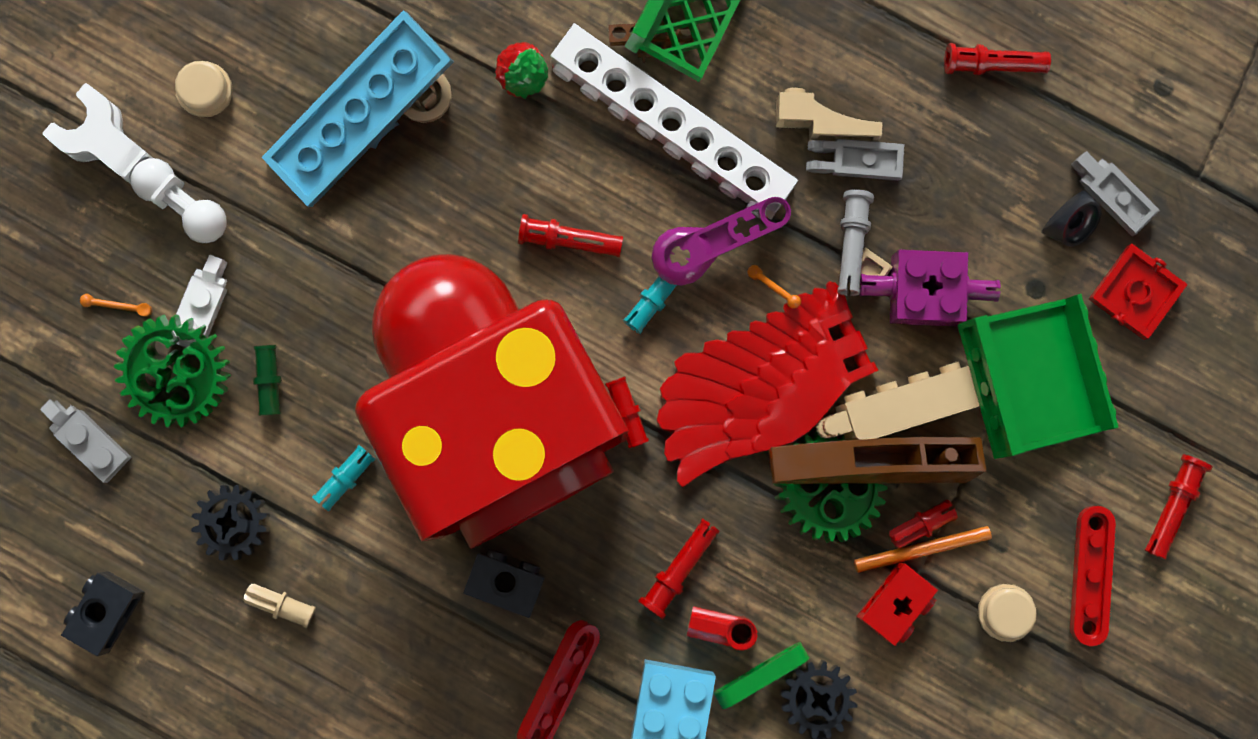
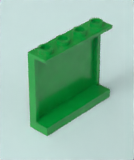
[957,294,1119,459]

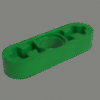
[713,642,810,709]

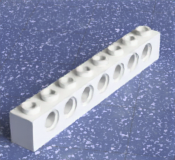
[550,23,798,220]

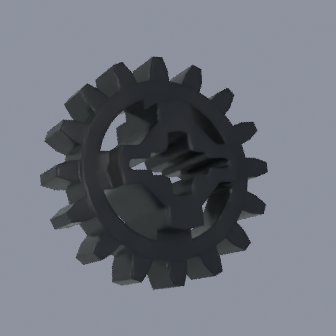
[191,485,270,561]
[780,660,858,739]

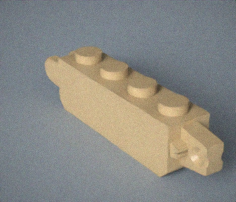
[815,362,979,440]

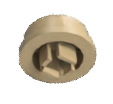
[175,61,233,117]
[404,74,452,123]
[978,584,1036,642]

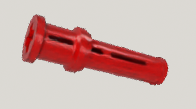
[944,43,1051,75]
[518,214,623,257]
[1144,454,1213,560]
[638,519,720,619]

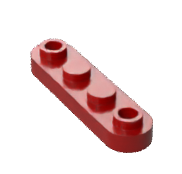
[1070,506,1116,646]
[517,620,600,739]

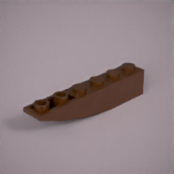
[769,437,986,484]

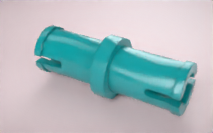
[623,276,677,334]
[312,445,376,512]

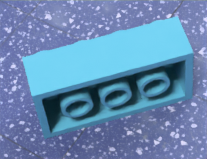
[631,659,716,739]

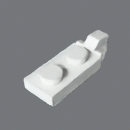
[173,255,227,347]

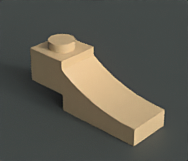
[776,88,882,142]

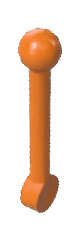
[747,265,801,308]
[80,294,152,317]

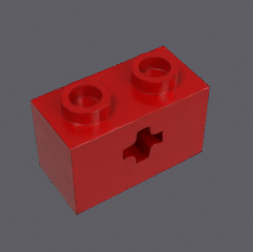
[856,563,938,646]

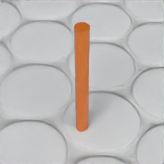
[854,526,992,573]

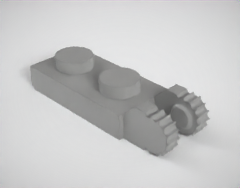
[806,139,904,180]

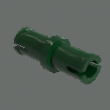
[253,345,282,416]

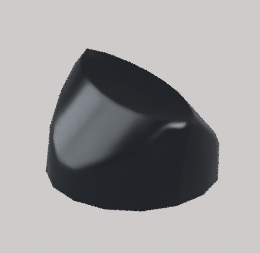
[1041,190,1102,247]

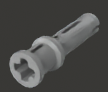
[837,190,874,296]

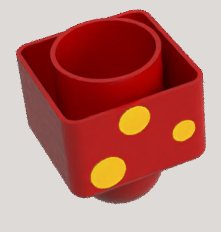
[355,254,629,549]

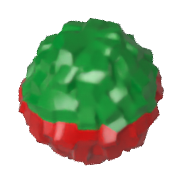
[495,42,549,98]

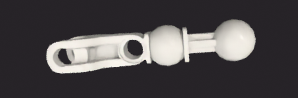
[43,83,227,243]

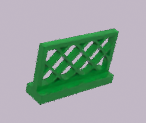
[624,0,740,82]

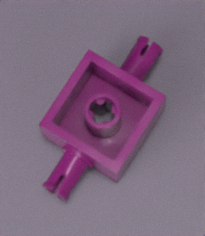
[859,250,1001,326]

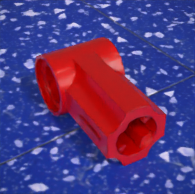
[687,606,757,650]

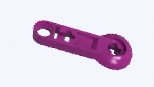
[651,197,791,286]

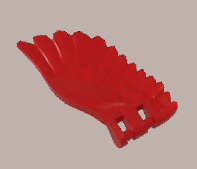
[657,281,879,487]

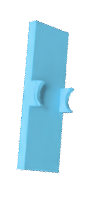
[262,10,454,207]

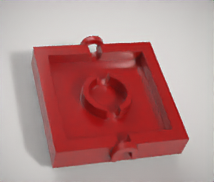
[1088,244,1188,340]

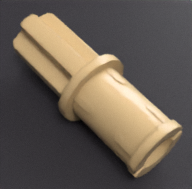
[243,584,316,628]

